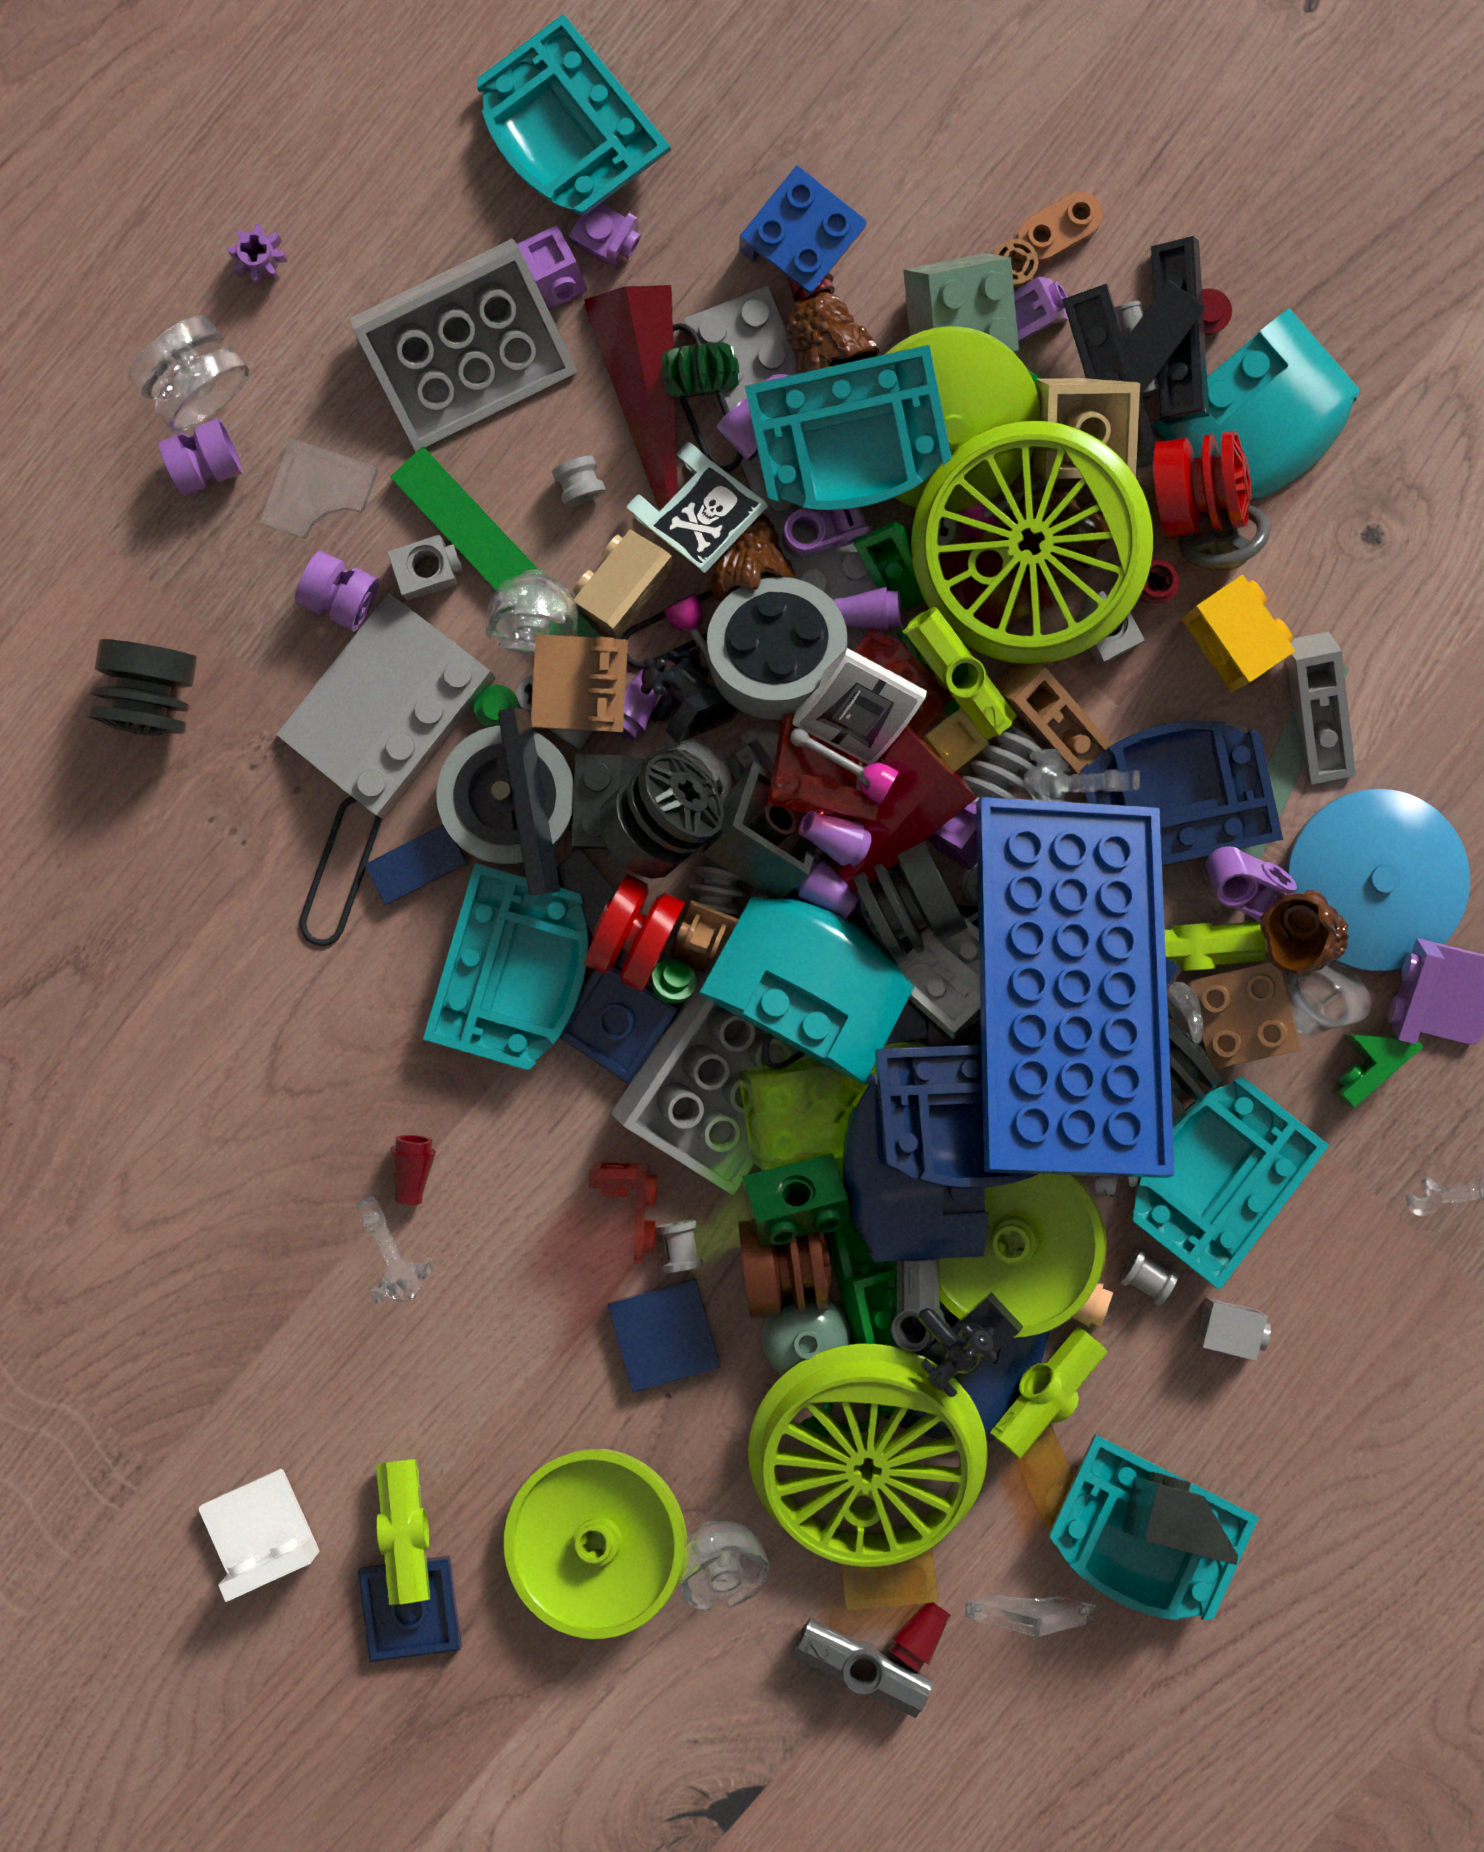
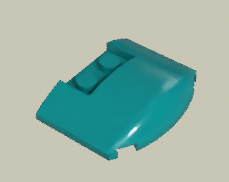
[477,13,671,216]
[1151,308,1360,501]
[745,345,952,510]
[423,863,589,1070]
[698,897,914,1085]
[1131,1077,1330,1290]
[1047,1434,1259,1620]

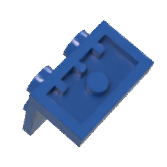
[739,165,867,294]

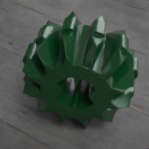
[660,342,740,398]

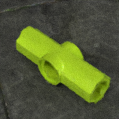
[902,607,1017,740]
[1164,921,1266,971]
[990,1326,1108,1459]
[376,1459,430,1605]

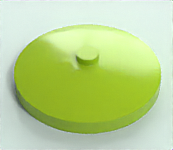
[886,326,1041,512]
[939,1174,1107,1337]
[504,1449,687,1639]

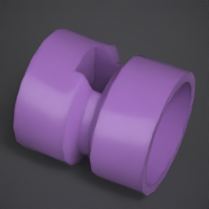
[158,417,243,497]
[295,550,379,632]

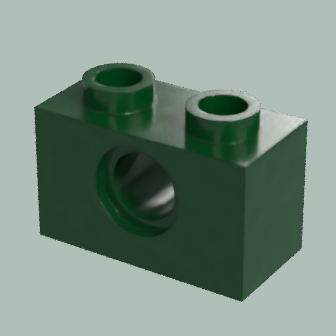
[742,1153,850,1247]

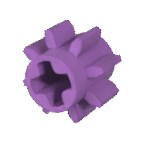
[227,223,288,286]

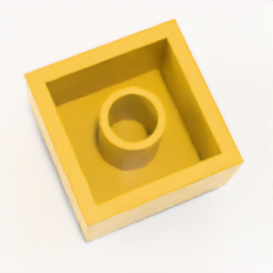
[1181,574,1295,693]

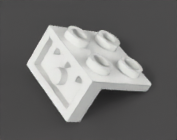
[199,1469,320,1602]

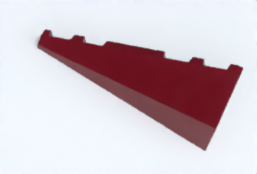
[584,285,678,511]
[825,726,977,894]

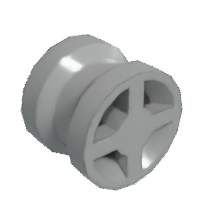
[551,455,606,507]

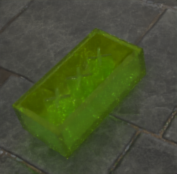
[739,1040,928,1171]

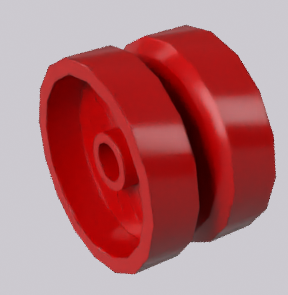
[583,874,686,992]

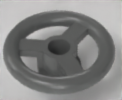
[1179,505,1271,570]

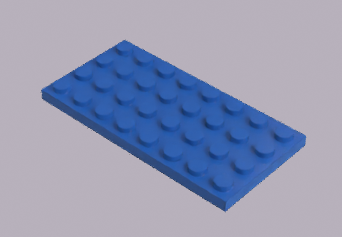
[976,797,1174,1178]

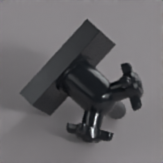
[640,646,739,743]
[918,1292,1023,1397]

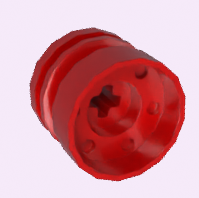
[1153,431,1252,538]

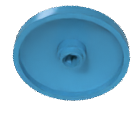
[1285,789,1470,971]

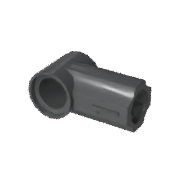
[891,1259,945,1352]

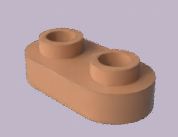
[1017,191,1103,264]

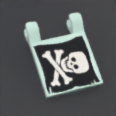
[627,442,768,573]

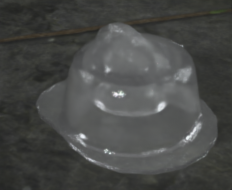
[1285,962,1371,1037]

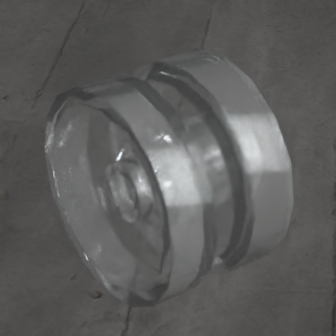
[128,315,250,432]

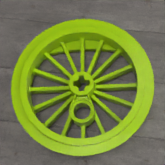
[911,421,1153,664]
[748,1344,987,1567]

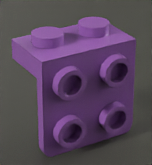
[1387,938,1484,1045]

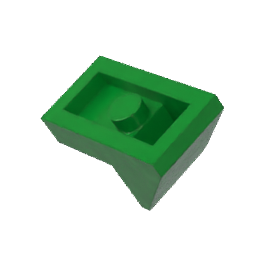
[853,522,925,610]
[1332,1034,1423,1108]

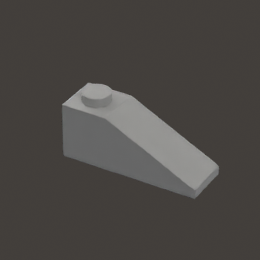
[1286,631,1356,785]

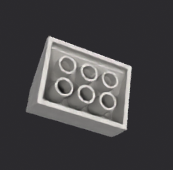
[349,239,577,452]
[276,593,496,819]
[611,961,821,1195]

